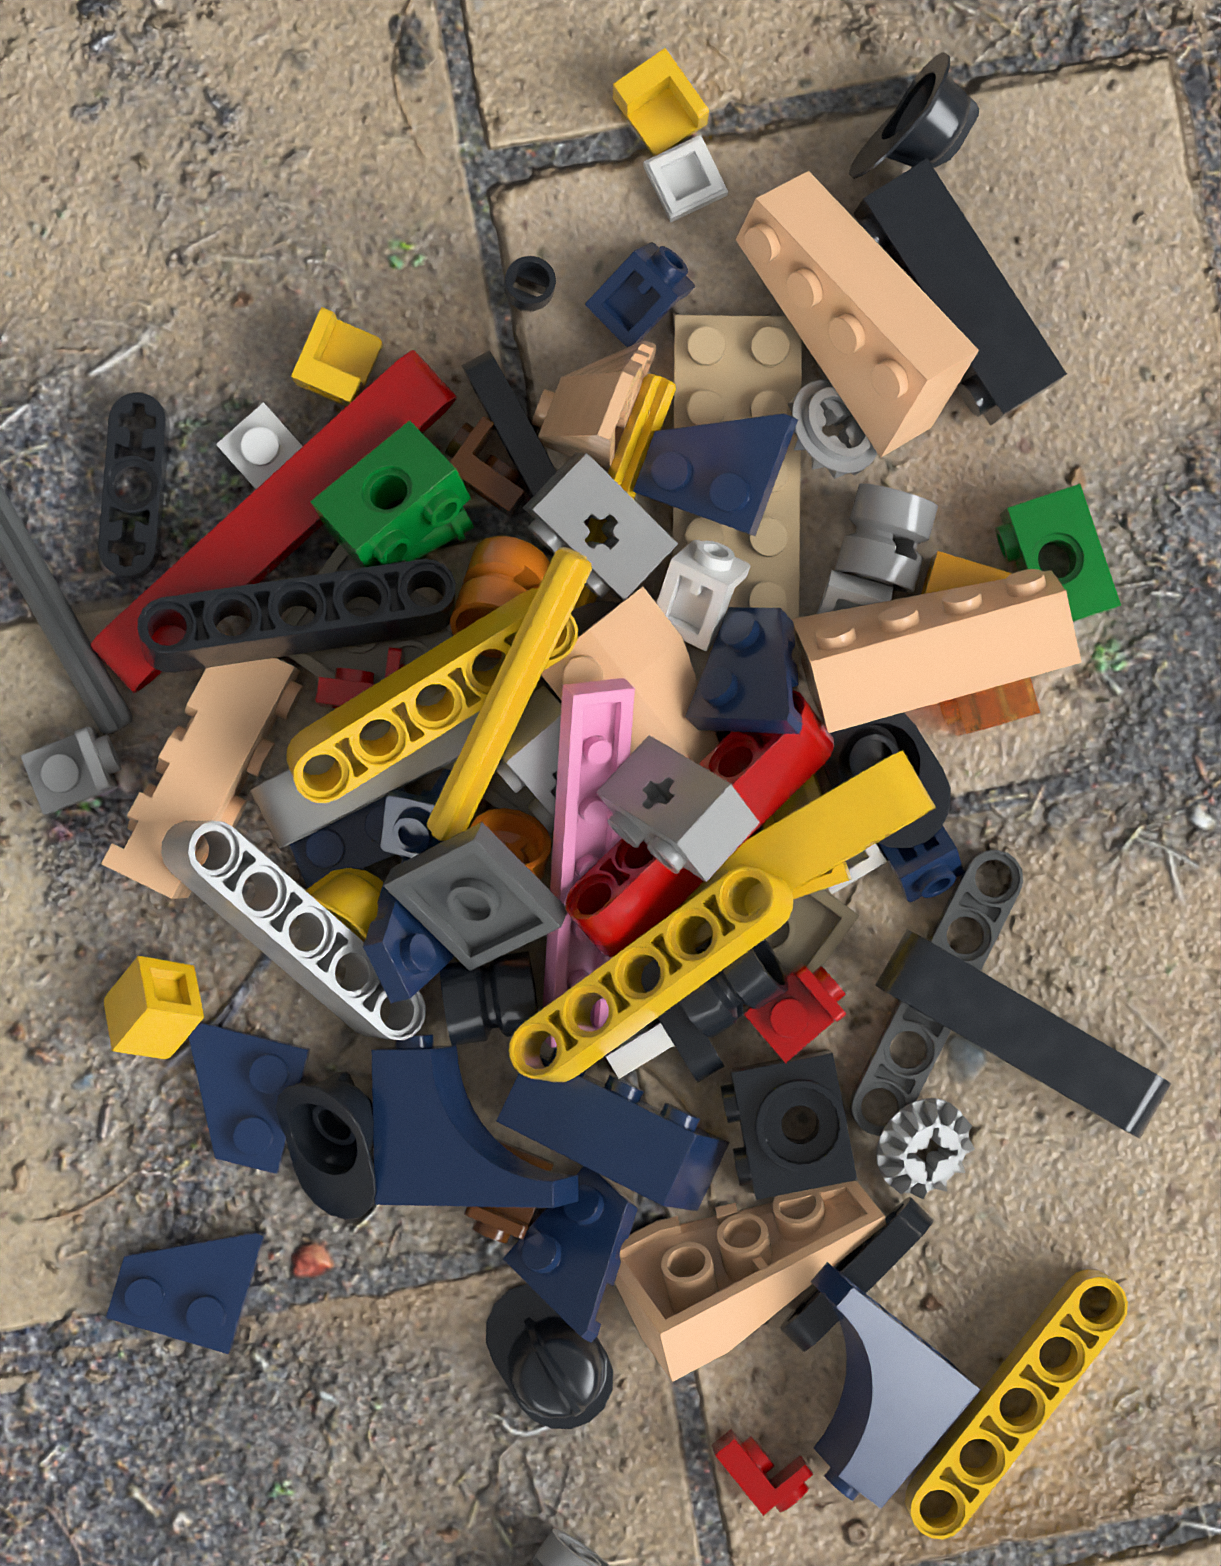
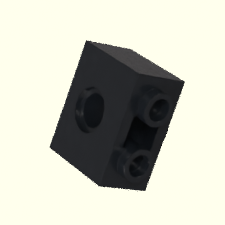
[720,1050,858,1200]

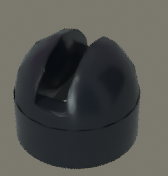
[504,256,556,312]

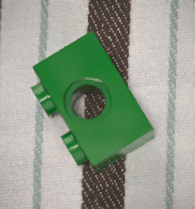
[310,420,471,568]
[995,484,1121,623]

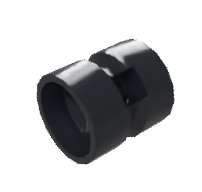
[679,939,789,1038]
[440,951,539,1046]

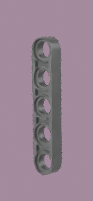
[850,850,1023,1136]

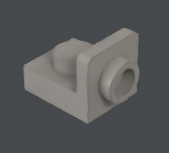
[21,726,122,815]

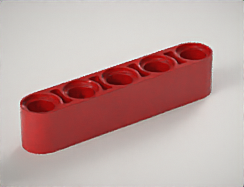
[566,690,834,957]

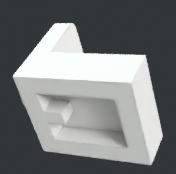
[657,540,750,651]

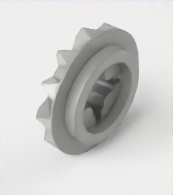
[788,380,877,479]
[877,1098,975,1199]

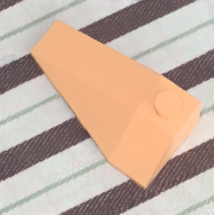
[531,340,656,471]
[541,586,719,764]

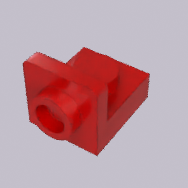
[316,647,407,709]
[743,963,846,1063]
[712,1429,813,1516]

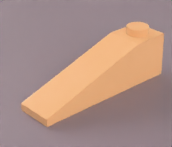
[615,1181,886,1382]

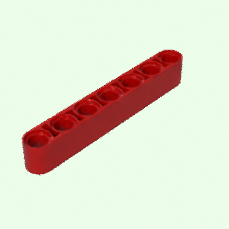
[90,350,458,693]

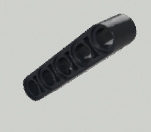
[137,559,456,673]
[875,929,1172,1139]

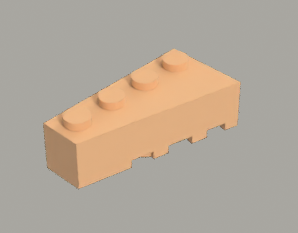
[735,171,979,458]
[791,569,1082,733]
[101,633,303,899]

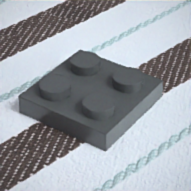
[383,822,567,971]

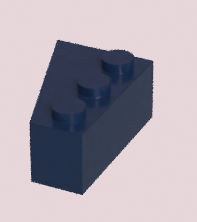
[496,1048,730,1211]

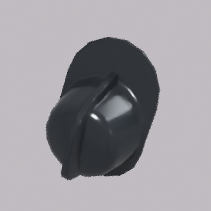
[848,52,979,179]
[823,712,951,848]
[276,1071,377,1220]
[486,1283,614,1429]

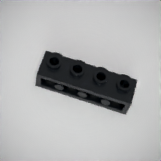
[853,159,1067,426]

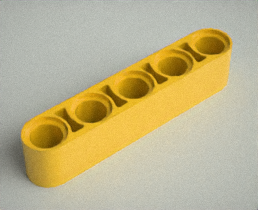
[286,589,578,803]
[670,751,936,949]
[509,866,793,1082]
[905,1269,1128,1539]

